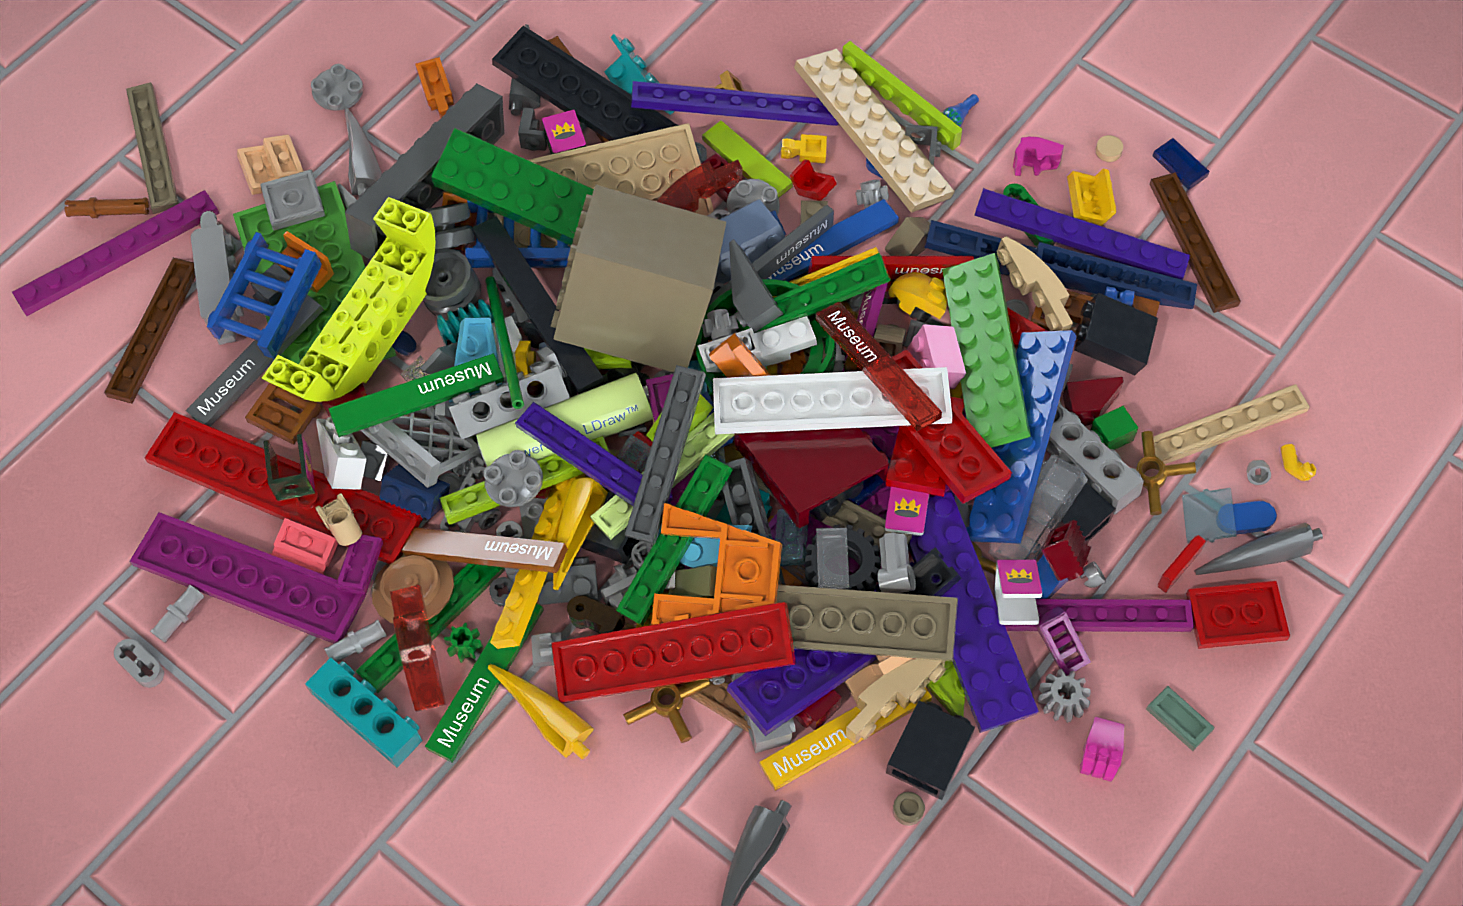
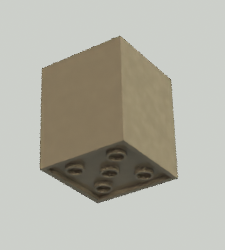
[551,185,726,372]

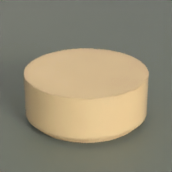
[1096,135,1123,162]

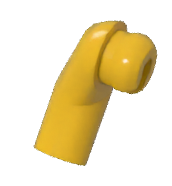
[1280,444,1316,481]

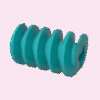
[437,299,494,346]

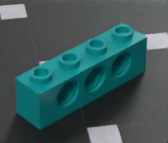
[305,657,423,768]

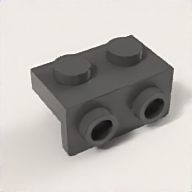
[539,556,599,605]

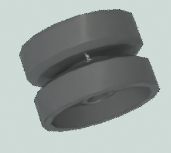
[423,202,475,250]
[423,249,481,320]

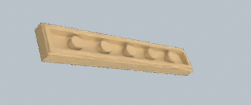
[1153,384,1310,464]

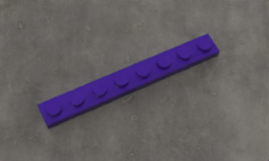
[631,81,838,126]
[974,188,1190,280]

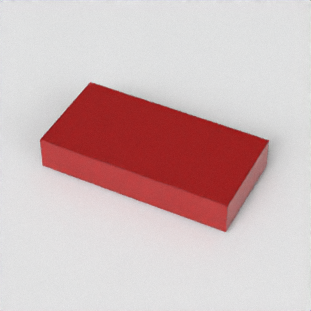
[1158,535,1206,593]

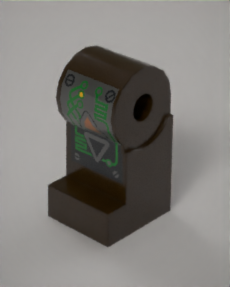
[567,596,625,634]

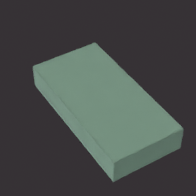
[1146,686,1215,751]

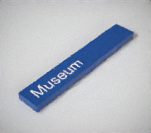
[767,199,899,282]

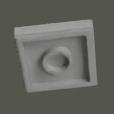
[260,169,325,231]

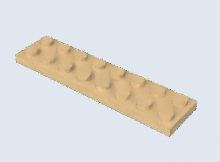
[794,49,955,213]

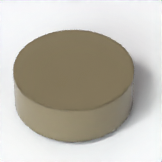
[893,792,925,826]

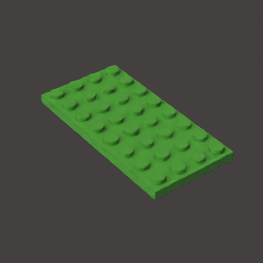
[233,181,397,364]

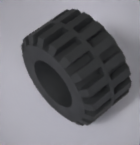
[805,524,881,592]

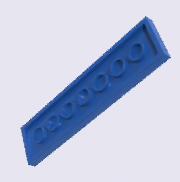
[966,330,1077,544]

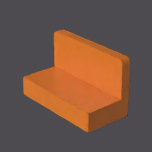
[274,231,334,293]
[709,333,771,378]

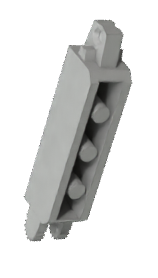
[191,211,244,345]

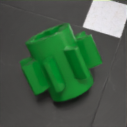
[444,623,483,663]

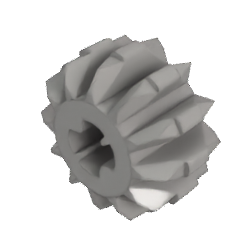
[1038,669,1091,723]

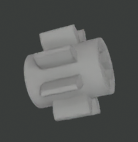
[855,180,889,209]
[702,309,738,341]

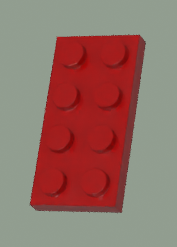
[886,396,965,497]

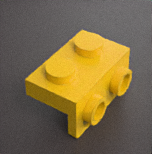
[1067,168,1116,226]

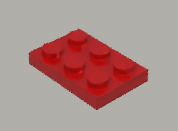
[1186,581,1290,649]

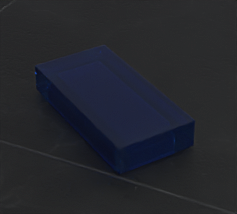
[1152,138,1210,190]

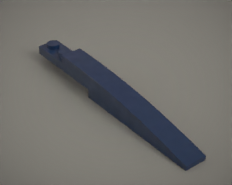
[924,220,1197,309]

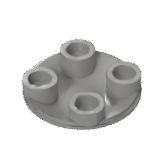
[311,64,363,111]
[727,179,780,215]
[484,450,543,507]

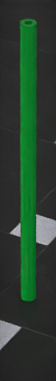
[485,276,524,409]

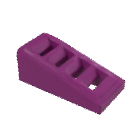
[1035,607,1091,676]

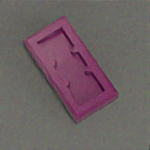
[336,535,383,595]

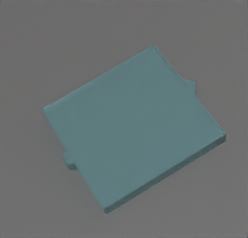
[1182,488,1237,543]

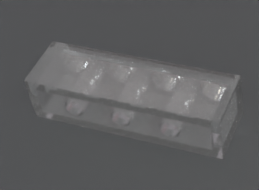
[988,454,1088,561]

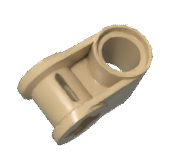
[315,494,362,546]

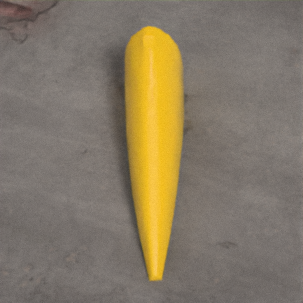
[553,478,608,590]
[488,664,594,760]

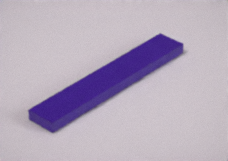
[515,402,673,506]

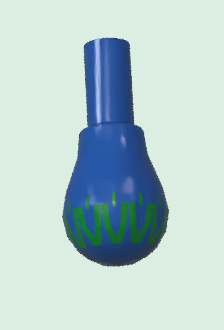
[942,94,979,127]

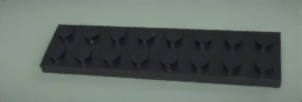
[492,25,679,141]

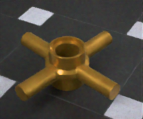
[1107,431,1197,515]
[623,679,711,743]

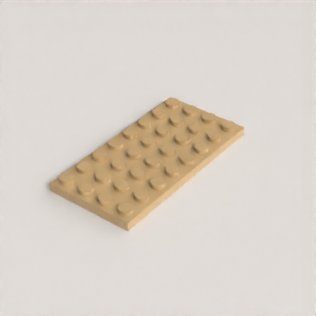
[494,123,714,248]

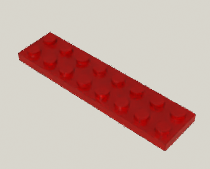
[552,602,796,703]

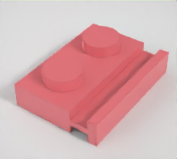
[270,518,338,575]

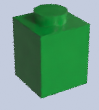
[1090,405,1138,450]

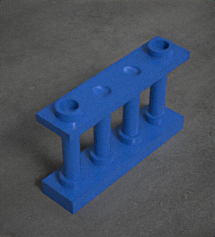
[465,200,571,268]
[207,232,322,359]

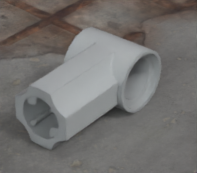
[878,532,916,593]

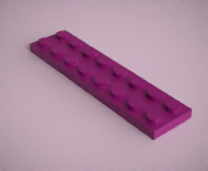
[130,512,367,644]

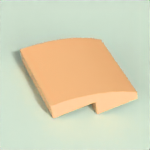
[237,135,304,195]

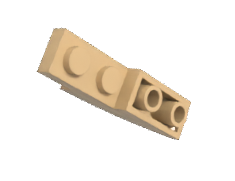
[997,236,1073,331]
[846,659,946,744]

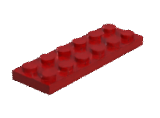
[864,350,1012,504]

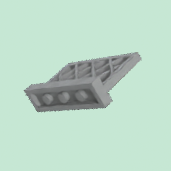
[360,407,480,488]

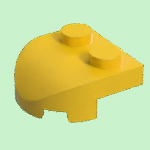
[889,272,947,319]

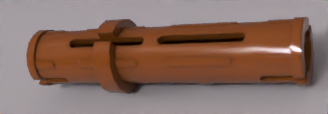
[64,197,149,219]

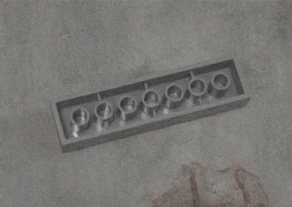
[345,83,504,259]

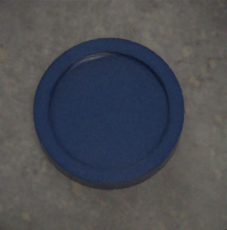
[392,331,416,356]

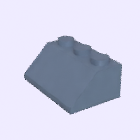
[715,199,785,284]

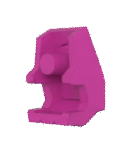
[1013,136,1064,176]
[1080,717,1124,782]

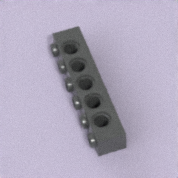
[722,458,786,585]

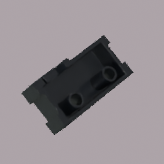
[878,547,962,597]

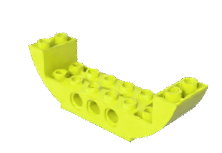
[262,197,436,402]

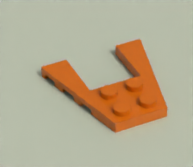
[651,503,782,625]

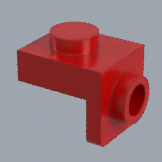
[790,160,837,201]

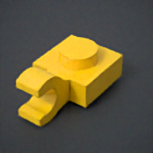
[781,134,827,163]

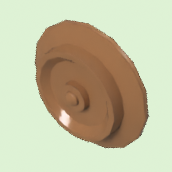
[371,553,454,626]

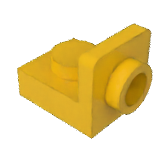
[515,341,541,386]

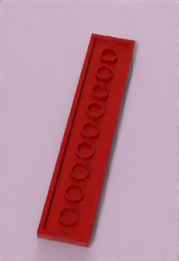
[144,412,423,565]

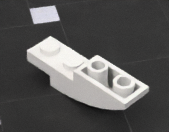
[698,316,817,372]

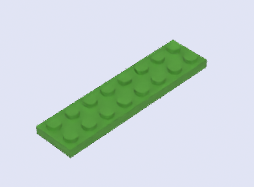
[942,253,1031,448]

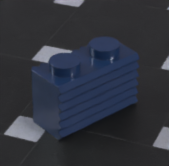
[379,464,450,520]

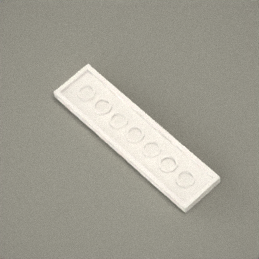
[713,367,952,434]

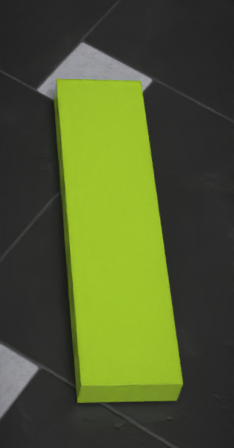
[702,120,793,198]

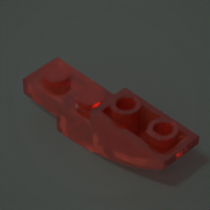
[656,160,743,213]
[390,585,446,712]

